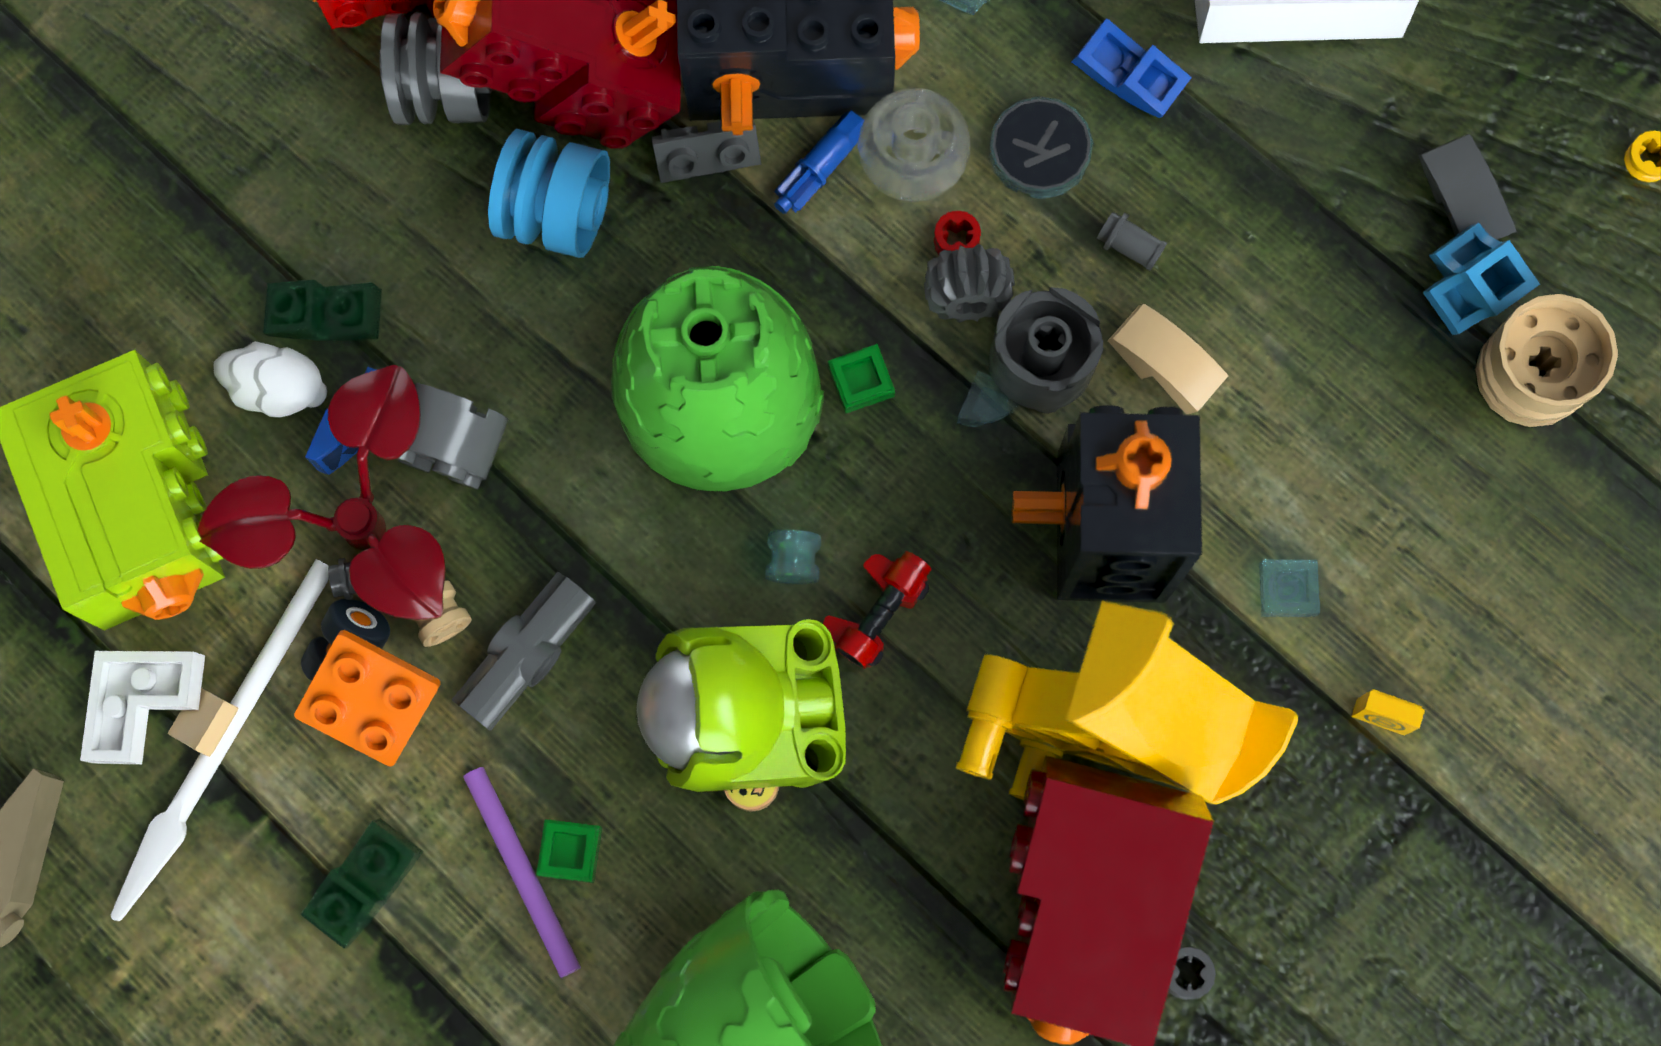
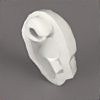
[214,341,327,417]

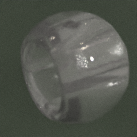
[857,87,971,202]

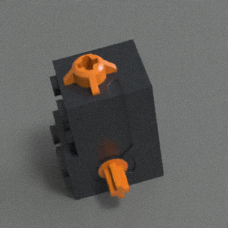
[677,0,920,135]
[1012,405,1202,603]

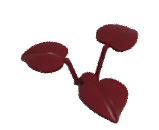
[198,365,446,620]

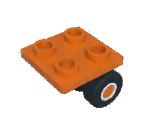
[294,599,441,767]

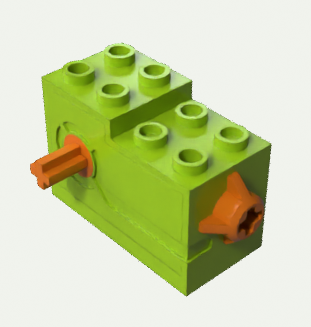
[0,350,225,631]

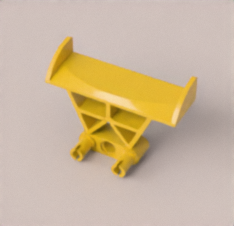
[956,601,1298,805]

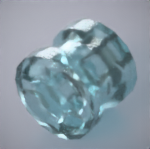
[765,530,821,584]

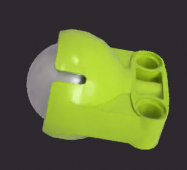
[637,619,846,792]

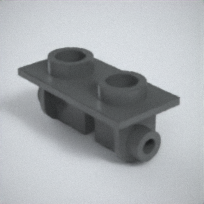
[652,120,761,183]

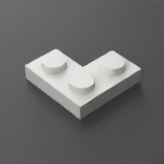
[80,651,205,764]

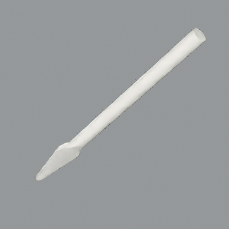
[111,559,329,921]

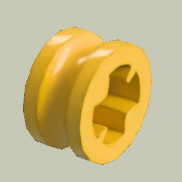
[1624,130,1661,182]

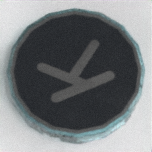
[989,96,1093,199]

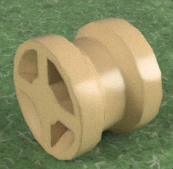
[410,581,472,647]

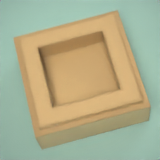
[167,688,239,757]

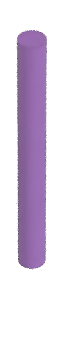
[463,767,581,978]

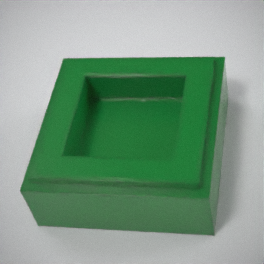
[828,344,895,414]
[536,819,602,883]

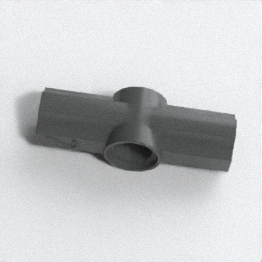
[452,572,596,731]

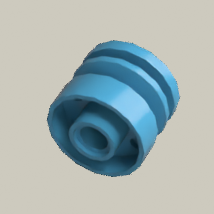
[488,129,610,258]

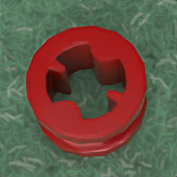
[933,210,981,255]

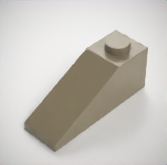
[0,768,64,947]

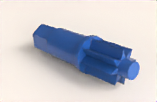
[773,111,869,214]

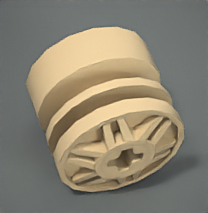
[1475,294,1618,427]

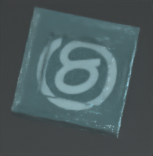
[1259,560,1320,617]

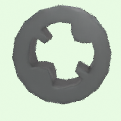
[1168,947,1216,1000]

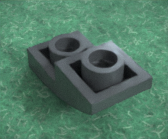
[1418,134,1516,240]

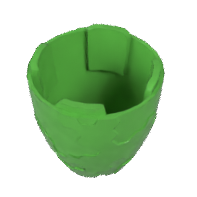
[611,266,824,492]
[614,890,882,1046]

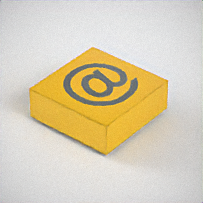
[1351,689,1425,736]

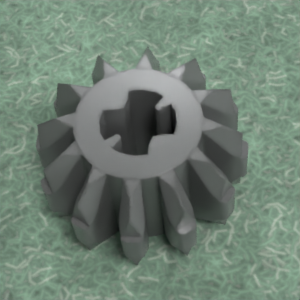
[924,244,1015,323]

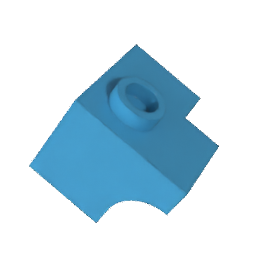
[1423,223,1540,335]

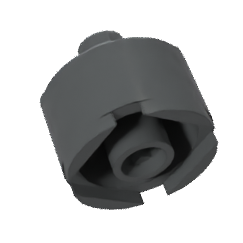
[988,287,1103,414]
[397,383,509,490]

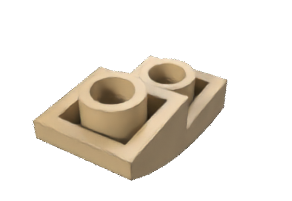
[1108,304,1229,415]

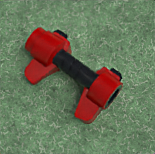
[823,551,932,669]

